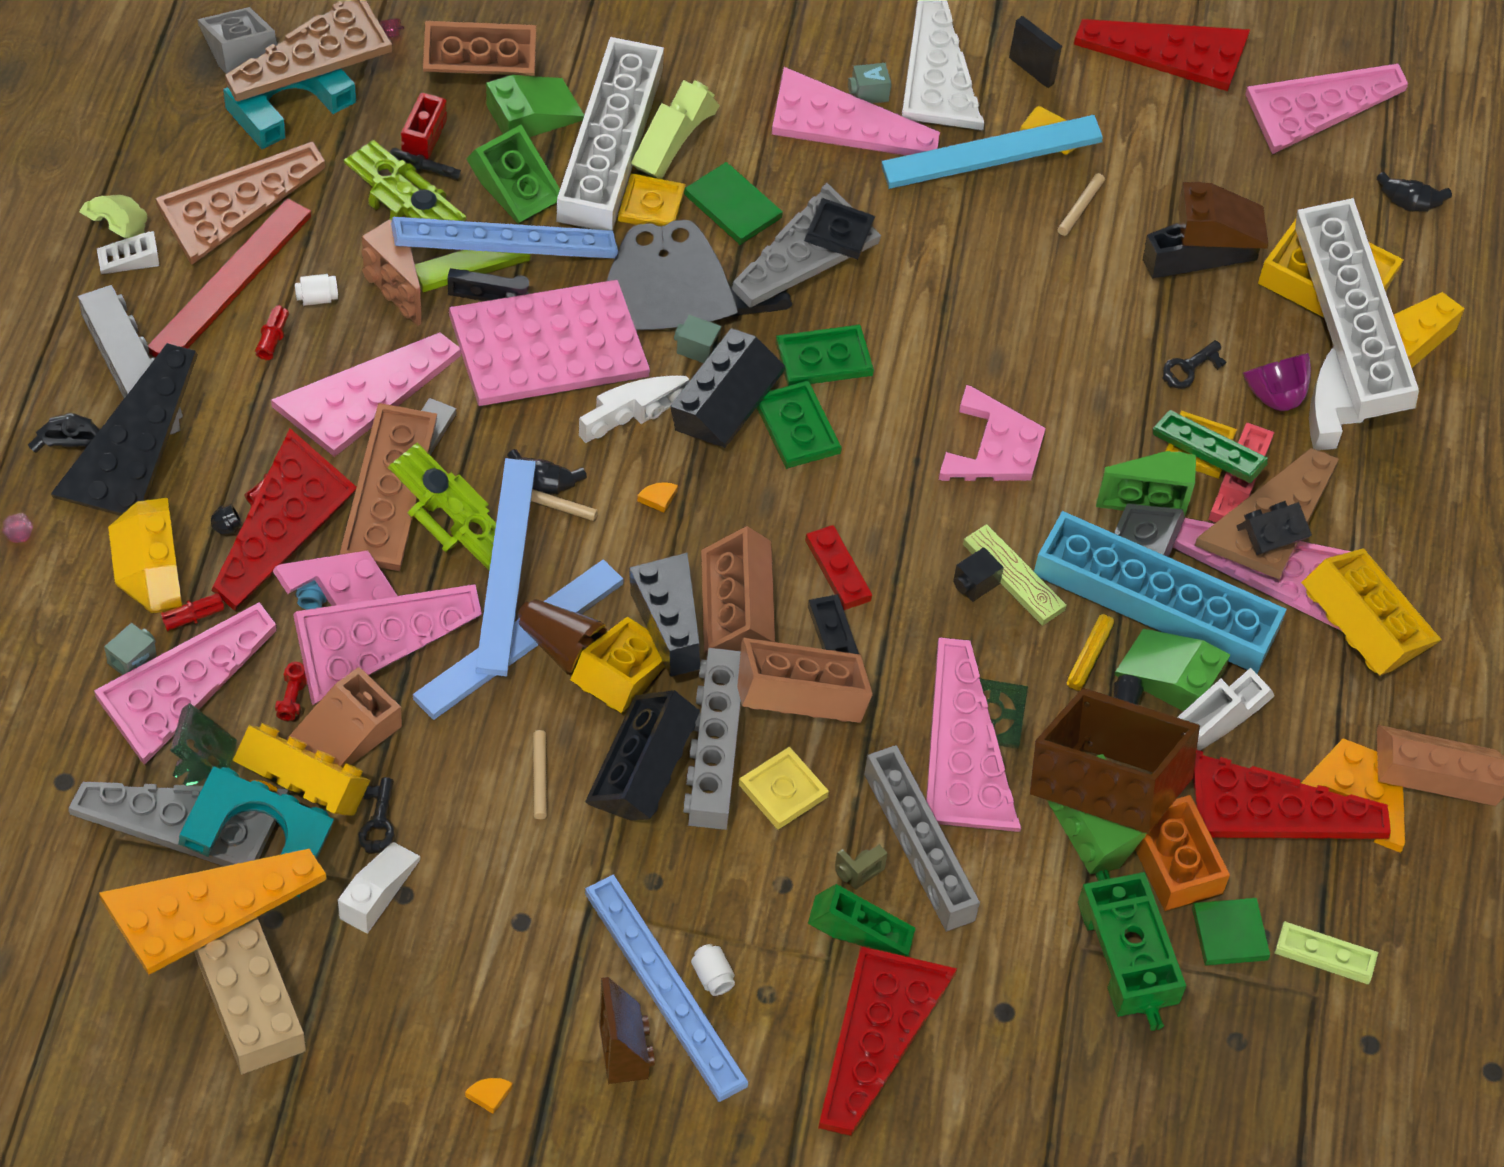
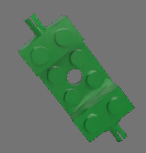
[1077,870,1186,1031]

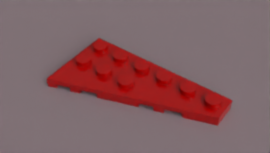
[1073,19,1250,92]
[1193,750,1391,839]
[818,946,957,1136]

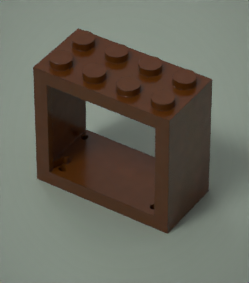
[1030,688,1200,834]

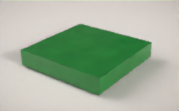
[1192,898,1270,966]

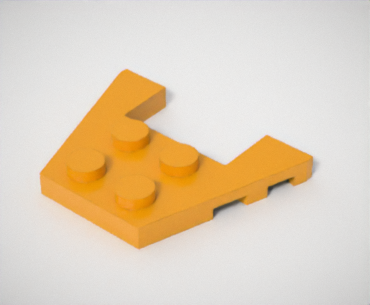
[1301,738,1405,853]

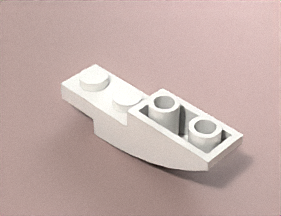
[579,376,690,443]

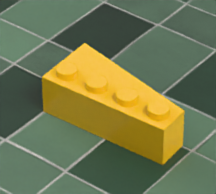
[1394,292,1465,368]
[233,723,370,816]

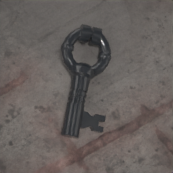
[390,148,461,181]
[1162,340,1227,389]
[358,777,395,853]

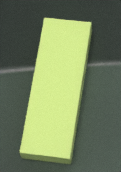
[1275,921,1378,985]

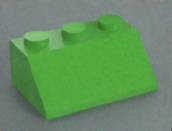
[1047,754,1147,874]

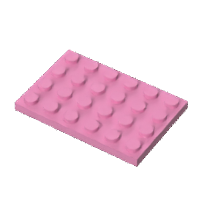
[449,279,650,406]

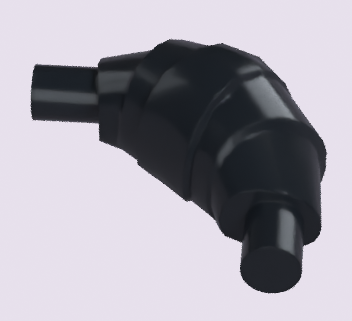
[1376,172,1452,212]
[28,413,100,453]
[507,449,587,494]

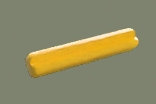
[1067,614,1114,691]

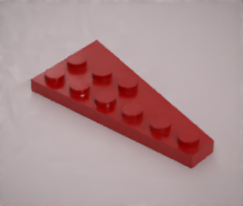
[211,428,357,611]

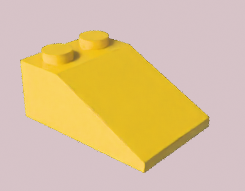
[570,617,665,713]

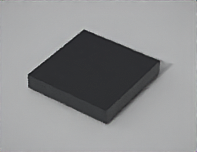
[1009,16,1062,88]
[804,198,875,260]

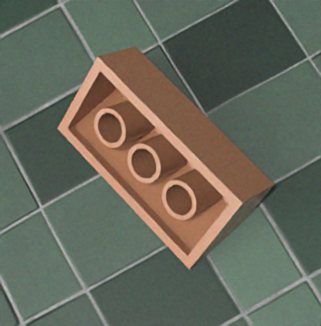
[423,21,536,76]
[701,526,775,654]
[737,638,873,723]
[1377,725,1504,806]

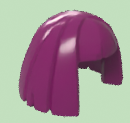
[1242,353,1311,411]

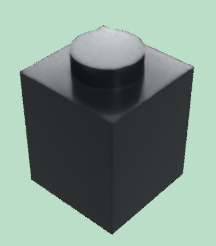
[953,547,1004,602]

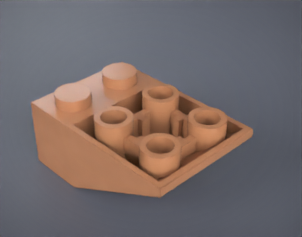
[361,219,421,326]
[287,667,402,767]

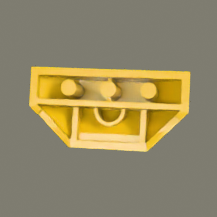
[108,498,182,613]

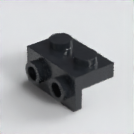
[1236,501,1312,555]

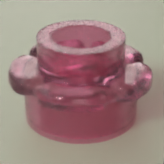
[379,18,405,38]
[2,513,33,542]

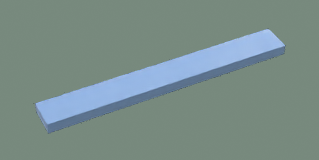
[391,217,618,259]
[476,458,536,676]
[413,560,623,720]
[585,875,748,1102]

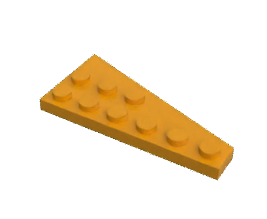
[99,849,326,975]

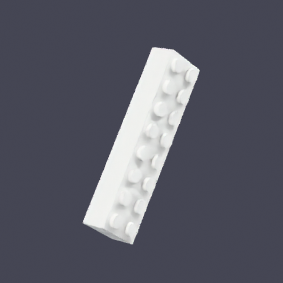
[556,37,664,231]
[1295,198,1419,420]

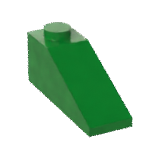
[807,884,916,957]

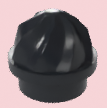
[211,504,242,534]

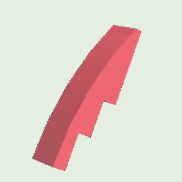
[1208,423,1274,522]

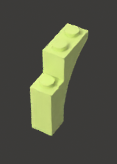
[631,80,720,179]

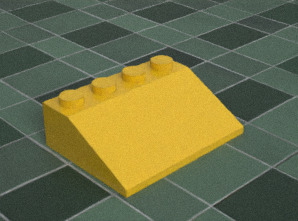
[1258,219,1404,317]
[1301,548,1442,676]

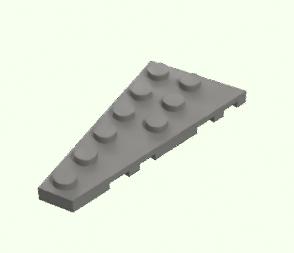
[732,183,881,307]
[69,782,290,866]

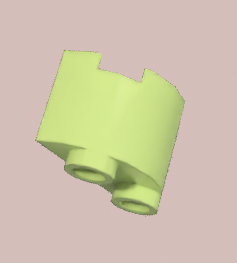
[79,195,147,238]

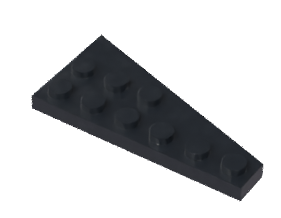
[51,343,198,516]

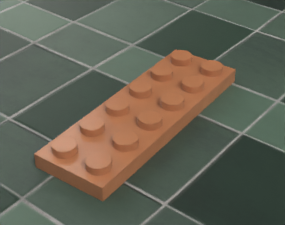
[340,403,437,571]

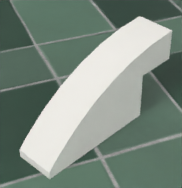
[1309,346,1364,450]
[1177,668,1275,751]

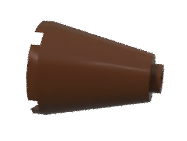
[517,599,607,676]

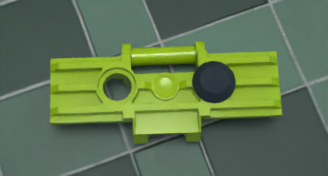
[344,140,466,221]
[388,442,496,571]

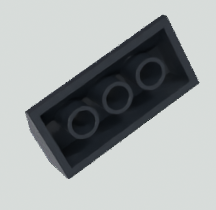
[670,328,786,448]
[585,690,700,821]

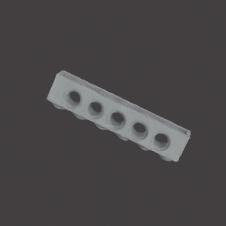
[683,648,741,830]
[864,745,980,932]

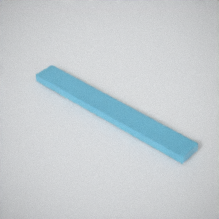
[881,115,1103,189]

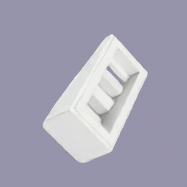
[97,231,159,274]

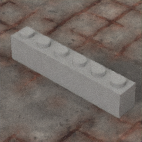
[78,285,183,434]

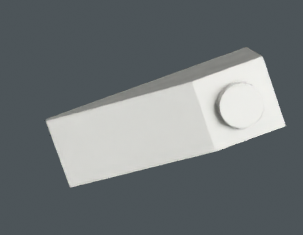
[338,842,421,934]

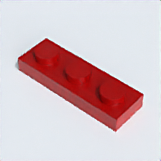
[805,525,872,610]

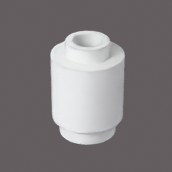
[295,274,338,306]
[691,944,735,996]

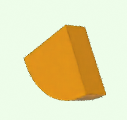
[637,482,678,513]
[465,1078,513,1114]

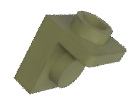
[835,844,888,890]

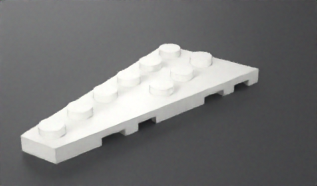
[902,0,984,130]

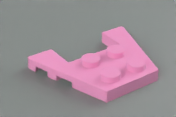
[938,385,1045,481]
[273,550,397,606]

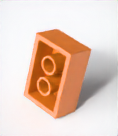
[1135,795,1230,911]

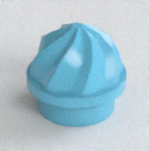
[296,580,327,610]

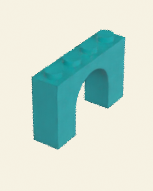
[223,68,356,149]
[178,766,334,897]

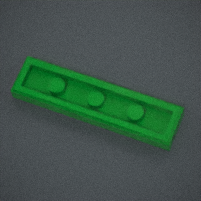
[1153,410,1268,483]

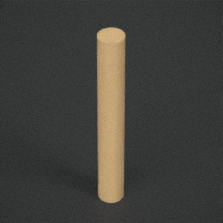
[1058,173,1105,236]
[531,489,598,521]
[533,730,547,819]

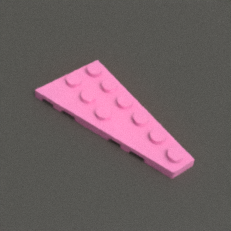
[1173,518,1351,631]

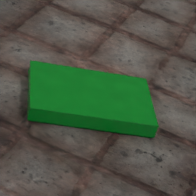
[684,162,783,245]
[775,324,874,386]
[757,380,842,469]

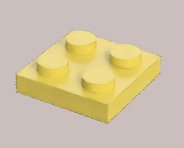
[739,747,829,830]

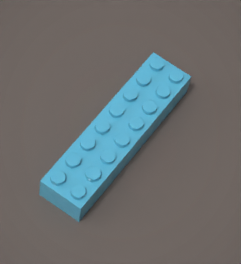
[1034,511,1287,674]

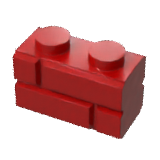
[401,93,447,159]

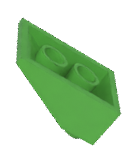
[486,75,584,137]
[466,125,560,224]
[1096,451,1196,515]
[1114,629,1230,712]

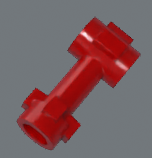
[275,662,307,721]

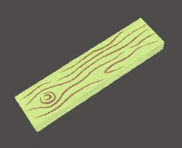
[963,524,1066,626]

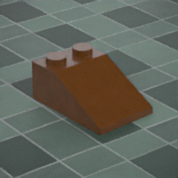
[1178,182,1269,249]
[599,977,655,1084]

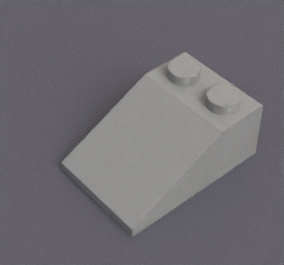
[197,7,277,74]

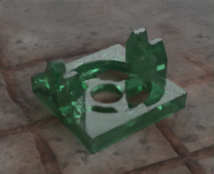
[979,678,1028,749]
[170,703,237,786]

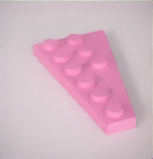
[1245,64,1408,154]
[772,67,940,156]
[271,332,461,457]
[293,584,482,706]
[94,602,276,765]
[926,638,1021,832]

